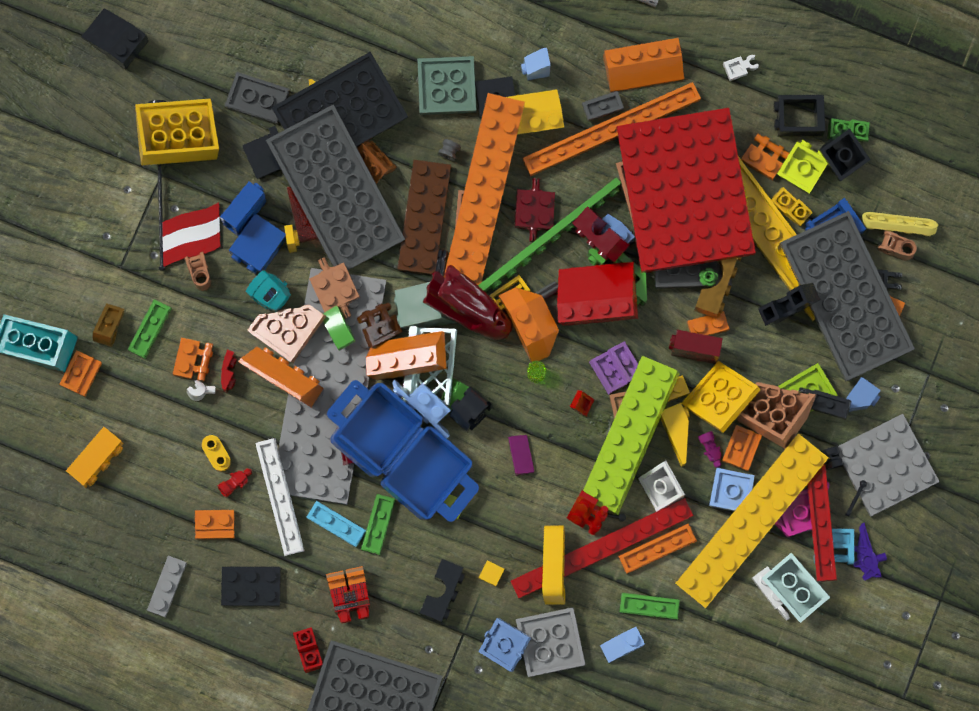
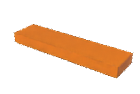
[618,524,697,574]

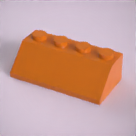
[603,38,684,93]
[366,331,447,380]
[238,347,324,408]

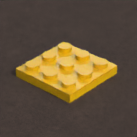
[681,361,760,433]

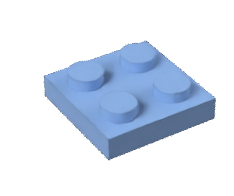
[709,468,755,511]

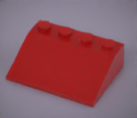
[557,262,638,326]

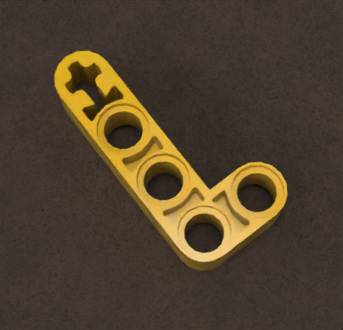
[542,525,565,605]

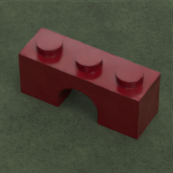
[572,206,629,262]

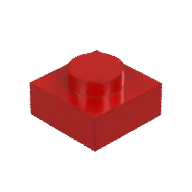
[570,390,595,416]

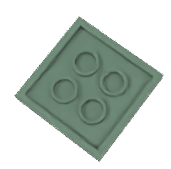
[417,56,476,115]

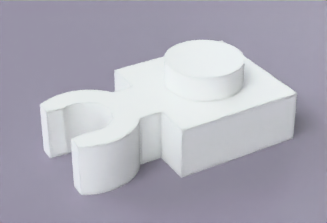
[723,55,759,81]

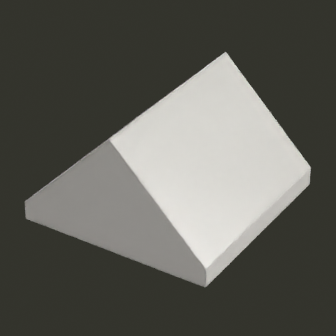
[638,461,685,512]

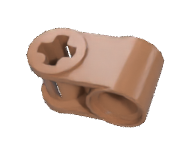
[878,231,917,261]
[185,252,211,291]

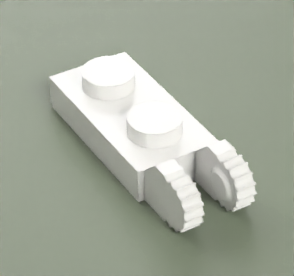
[752,566,790,621]

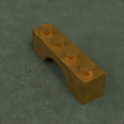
[694,257,742,318]

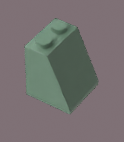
[394,282,457,330]

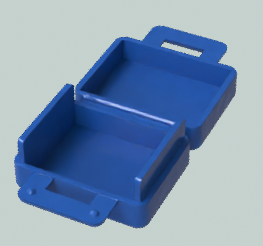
[327,380,479,522]

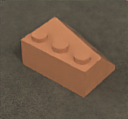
[737,382,816,449]

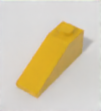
[660,403,690,467]

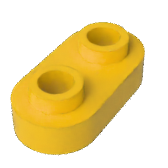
[202,435,231,472]

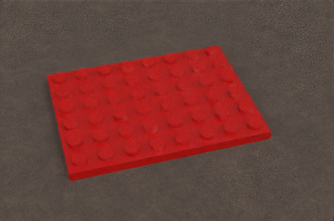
[617,108,756,273]

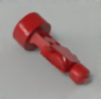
[217,468,252,498]

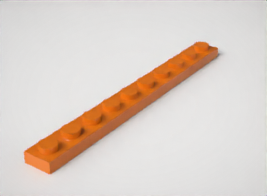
[522,82,701,177]

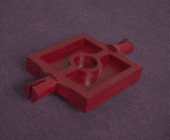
[515,178,555,242]

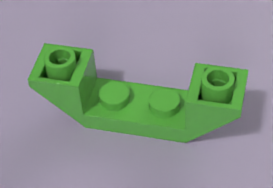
[587,248,647,306]

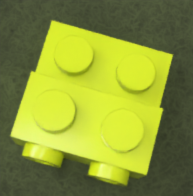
[777,140,828,193]

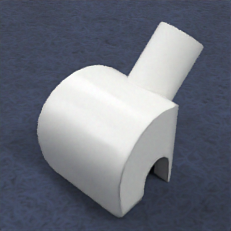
[187,380,215,401]

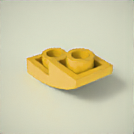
[771,187,812,226]

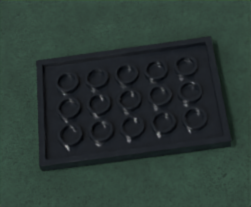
[271,51,408,147]

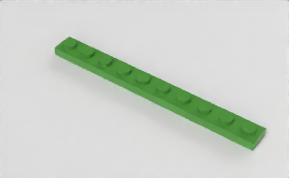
[478,177,621,292]

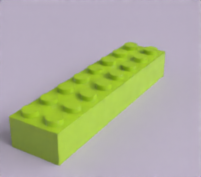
[583,356,680,515]

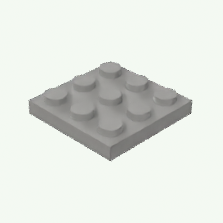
[516,608,585,677]

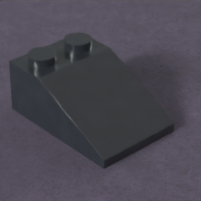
[81,8,149,70]

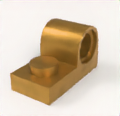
[92,303,125,347]

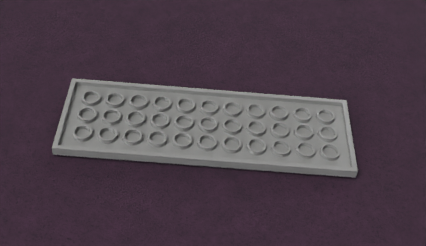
[278,268,386,505]

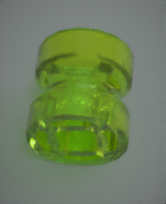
[527,361,546,383]

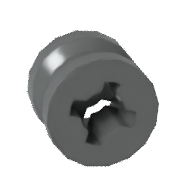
[438,139,461,161]

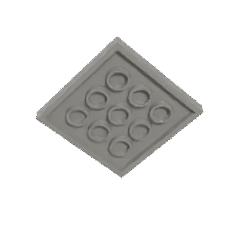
[838,414,939,517]

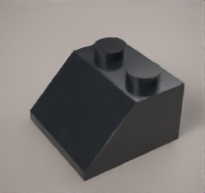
[819,128,870,181]

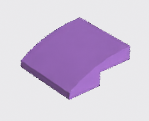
[589,341,638,395]

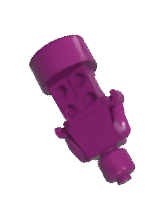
[698,431,722,468]

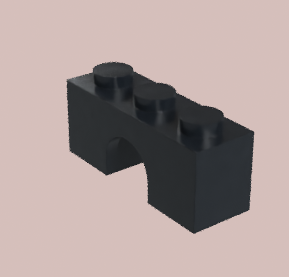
[758,283,821,326]
[420,559,466,624]

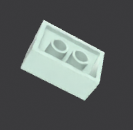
[762,553,830,623]

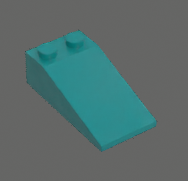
[0,314,78,372]

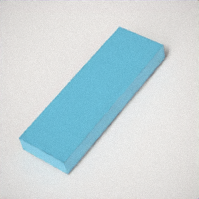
[306,501,366,547]

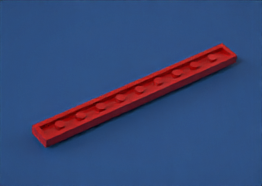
[510,498,693,599]

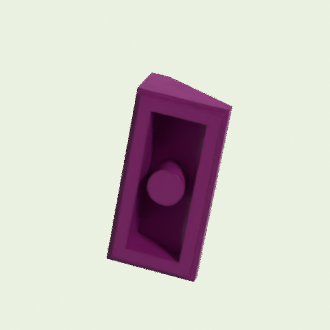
[508,435,534,476]

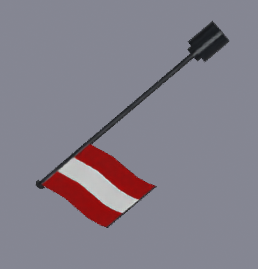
[148,100,220,271]

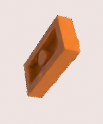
[687,311,729,336]

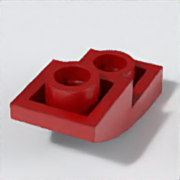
[221,349,237,393]
[293,627,323,673]

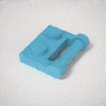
[814,529,854,565]

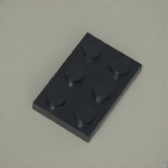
[221,567,281,606]

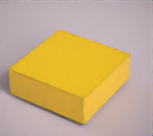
[479,560,505,587]

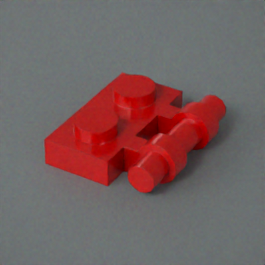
[566,491,609,535]

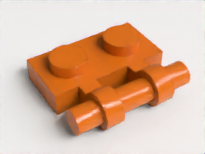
[741,134,790,181]
[173,337,213,382]

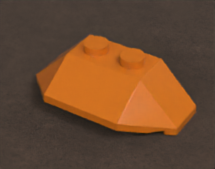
[499,287,559,364]

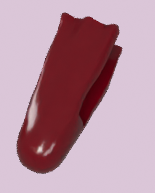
[423,265,512,340]

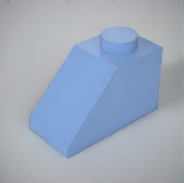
[521,48,550,80]
[600,627,645,663]

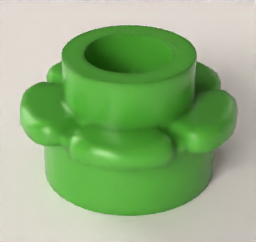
[699,268,718,286]

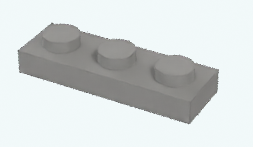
[147,556,187,618]

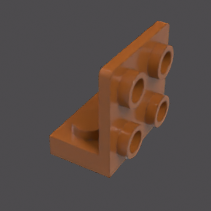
[357,140,397,184]

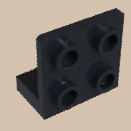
[242,126,281,179]

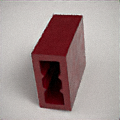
[668,330,723,364]

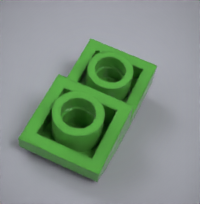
[827,118,870,141]
[323,306,356,351]

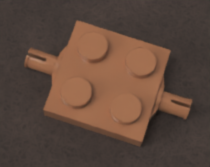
[309,258,360,319]

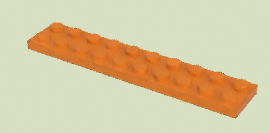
[444,93,525,285]

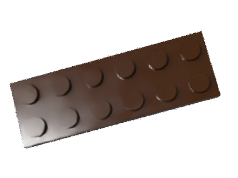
[397,160,451,275]

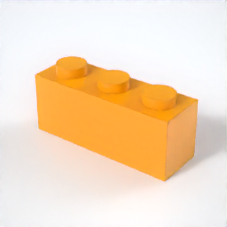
[66,427,124,488]

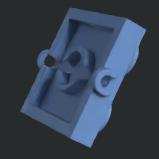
[478,618,531,672]

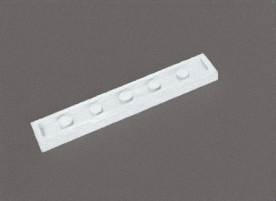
[255,438,304,556]

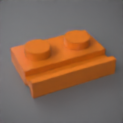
[59,350,102,397]
[722,425,762,472]
[195,510,235,539]

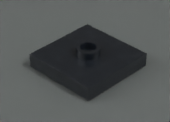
[475,76,515,119]

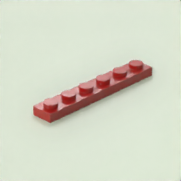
[808,464,837,582]

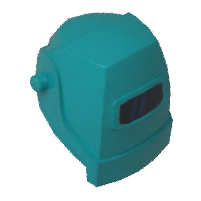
[246,270,291,312]

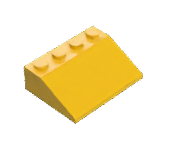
[135,99,219,165]

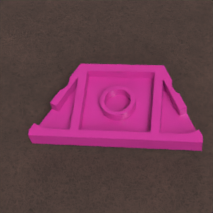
[775,482,829,537]

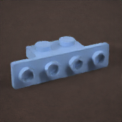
[392,380,451,438]

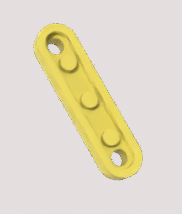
[861,212,938,236]

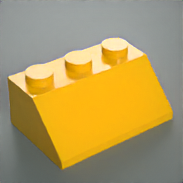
[507,90,564,134]

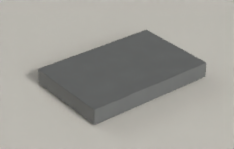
[224,72,290,125]

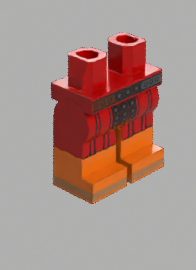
[326,566,370,624]

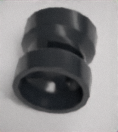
[821,446,844,470]

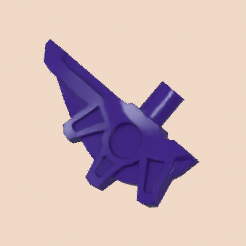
[853,523,887,581]

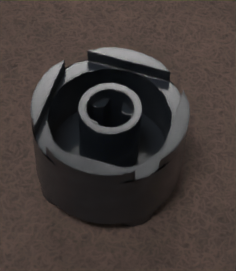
[449,386,493,433]

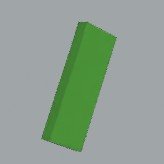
[128,299,172,359]
[361,494,396,555]
[619,593,680,620]

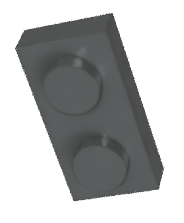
[582,91,624,122]

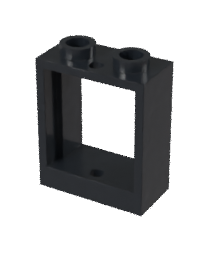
[773,95,825,137]

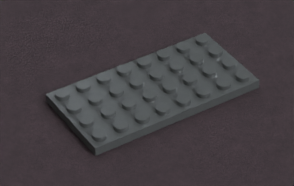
[266,105,405,270]
[779,211,915,382]

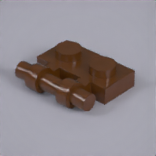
[357,303,402,347]

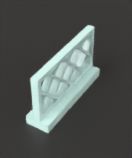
[402,326,457,406]

